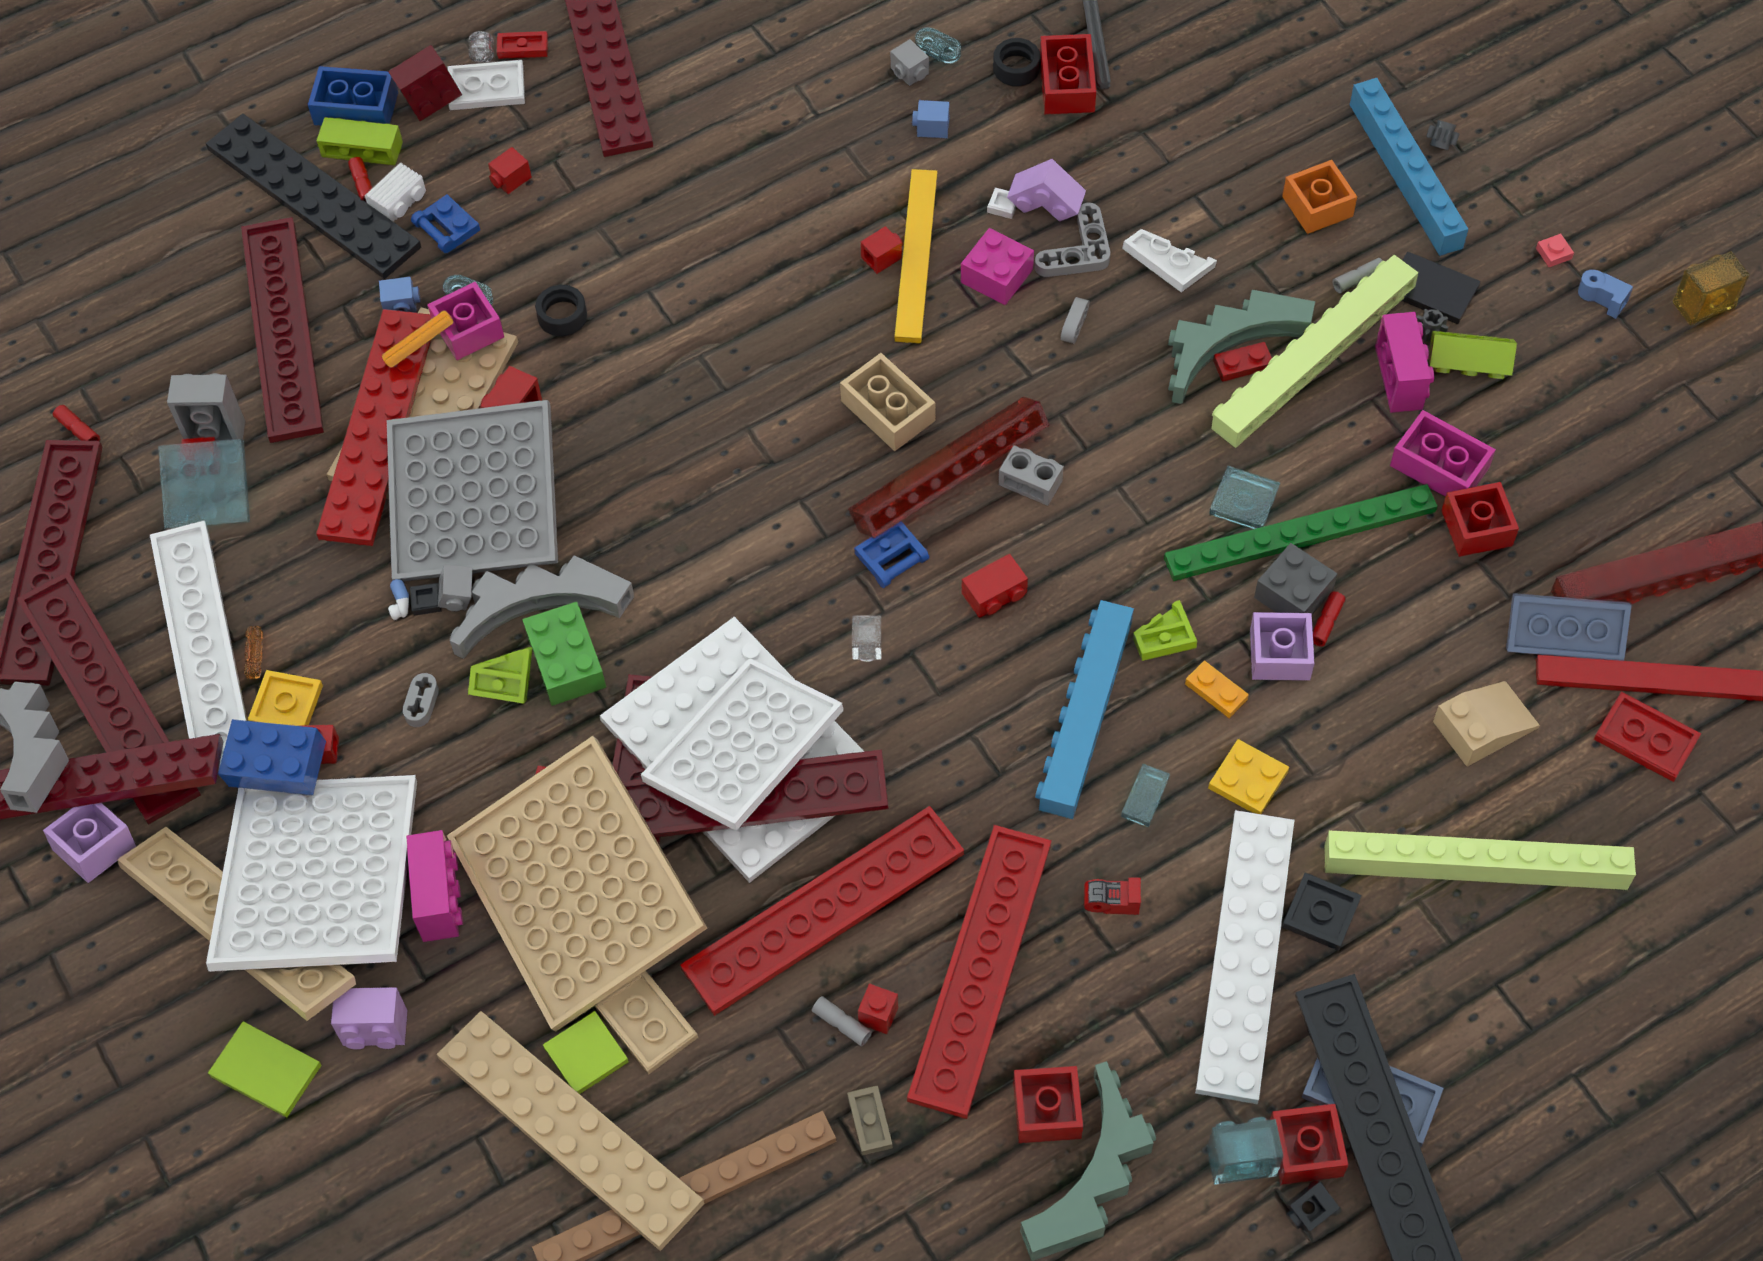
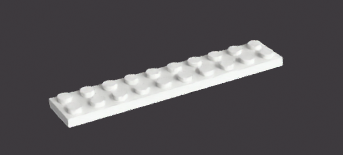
[150,520,247,771]
[1195,810,1294,1104]

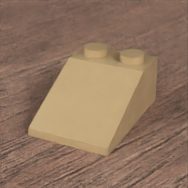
[1433,681,1540,767]

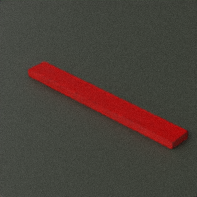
[1536,655,1763,701]

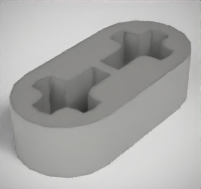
[1061,297,1090,344]
[403,673,439,727]

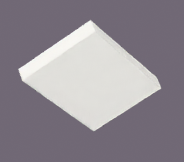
[448,60,525,110]

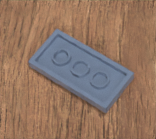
[1506,593,1632,661]
[1302,1057,1444,1147]

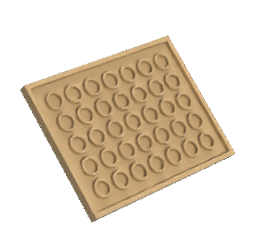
[447,736,707,1032]

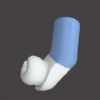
[388,579,409,620]

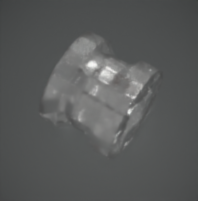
[468,31,494,63]

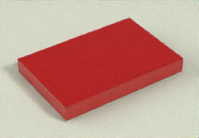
[1593,692,1701,782]

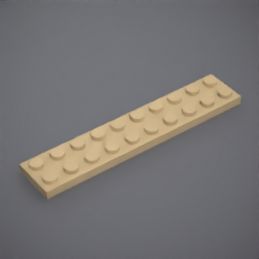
[117,827,356,1021]
[437,1011,704,1251]

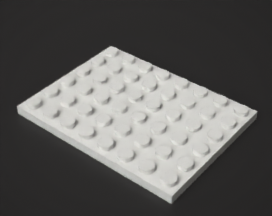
[600,617,864,883]
[206,775,417,971]

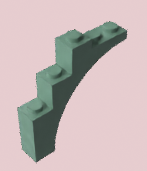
[1168,290,1315,404]
[1020,1061,1156,1261]

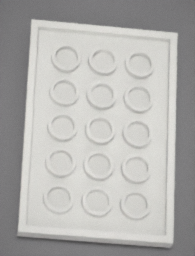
[641,658,844,831]

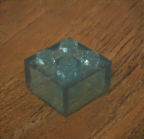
[1207,1117,1283,1185]

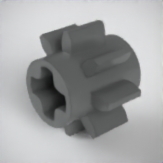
[1426,120,1459,150]
[1416,309,1448,342]

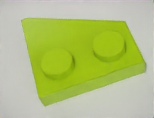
[1133,600,1197,661]
[468,647,533,703]

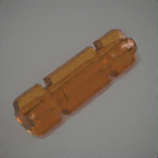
[244,626,263,679]

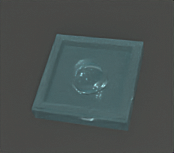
[1209,466,1280,529]

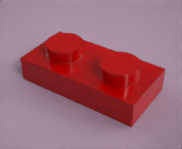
[497,31,548,59]
[1213,342,1272,382]

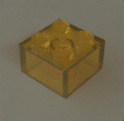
[1673,251,1750,325]

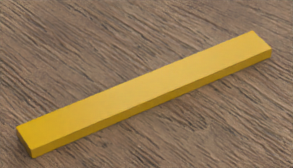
[895,169,937,343]

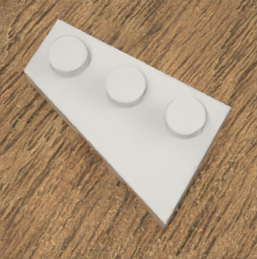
[1122,229,1217,292]

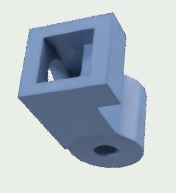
[1578,270,1633,319]

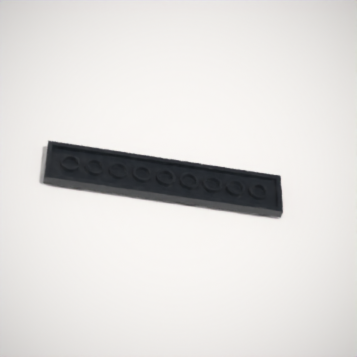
[206,113,422,280]
[1295,974,1463,1261]

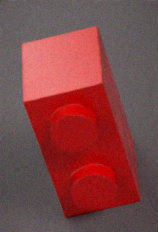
[962,554,1028,618]

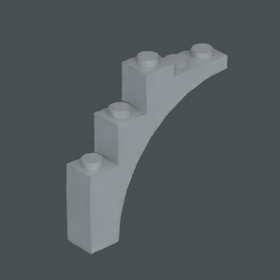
[450,555,634,659]
[0,682,69,813]

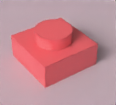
[1536,234,1574,267]

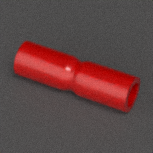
[348,157,372,202]
[53,405,100,441]
[1312,591,1346,647]

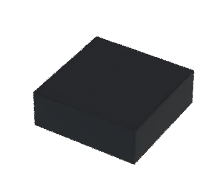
[410,583,442,616]

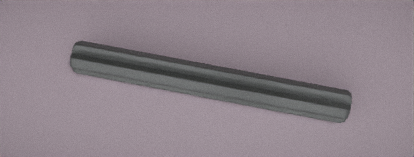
[1083,0,1111,90]

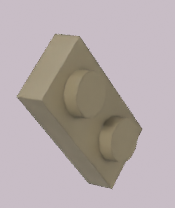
[847,1085,893,1156]

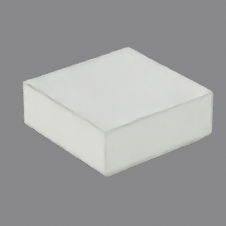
[987,188,1016,219]

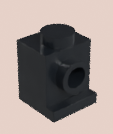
[1285,1180,1340,1232]

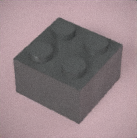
[1254,543,1338,615]

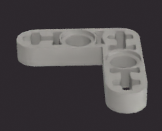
[1035,203,1110,277]

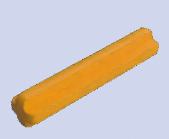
[382,311,453,367]

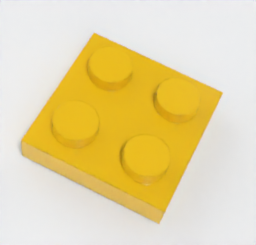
[248,670,323,726]
[1208,739,1289,814]

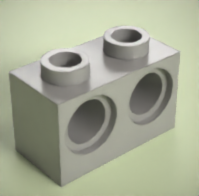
[999,446,1064,506]

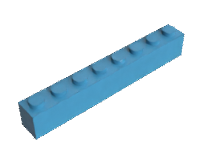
[1350,78,1468,256]
[1035,600,1134,819]

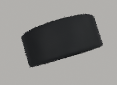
[993,38,1040,86]
[535,284,588,337]

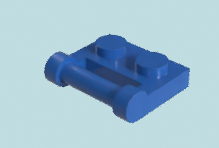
[411,194,480,253]
[854,519,929,588]

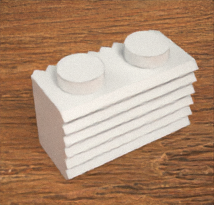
[365,163,426,222]

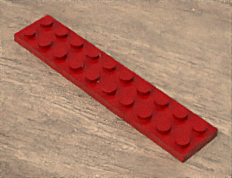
[316,309,431,546]
[680,806,964,1016]
[907,825,1052,1119]

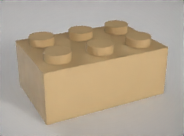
[840,353,935,451]

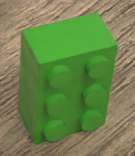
[522,601,606,706]

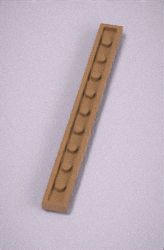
[532,1111,836,1261]

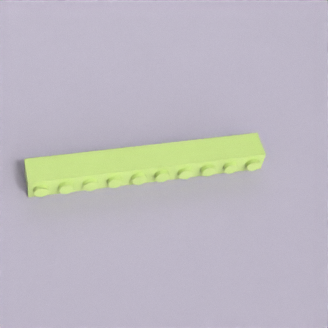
[1211,255,1418,448]
[1324,830,1636,890]

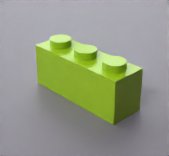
[316,117,403,166]
[1428,331,1517,379]

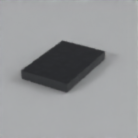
[1401,251,1481,324]

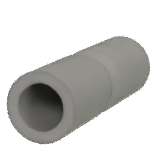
[1333,258,1383,293]
[812,996,872,1046]

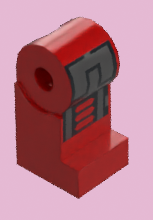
[1084,878,1141,915]

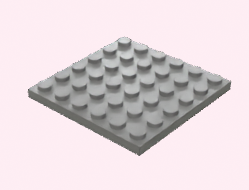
[387,400,558,581]

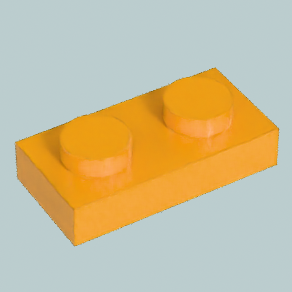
[1185,660,1249,719]

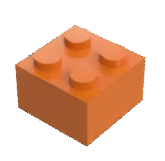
[1282,160,1357,234]

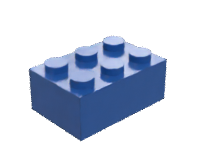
[308,66,398,126]
[218,719,326,795]

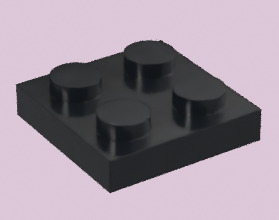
[1282,872,1362,951]

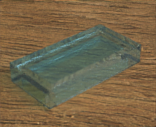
[1121,764,1170,827]

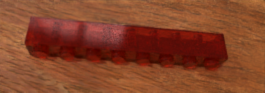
[848,397,1050,538]
[1551,521,1763,604]

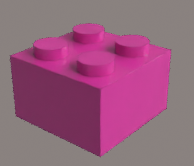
[961,228,1034,305]
[427,282,504,360]

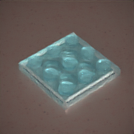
[158,439,250,529]

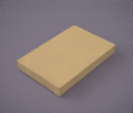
[594,971,698,1075]

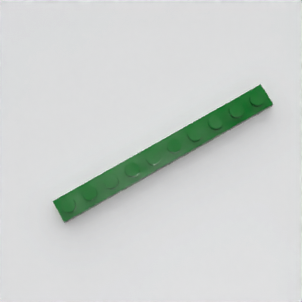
[1164,484,1438,581]

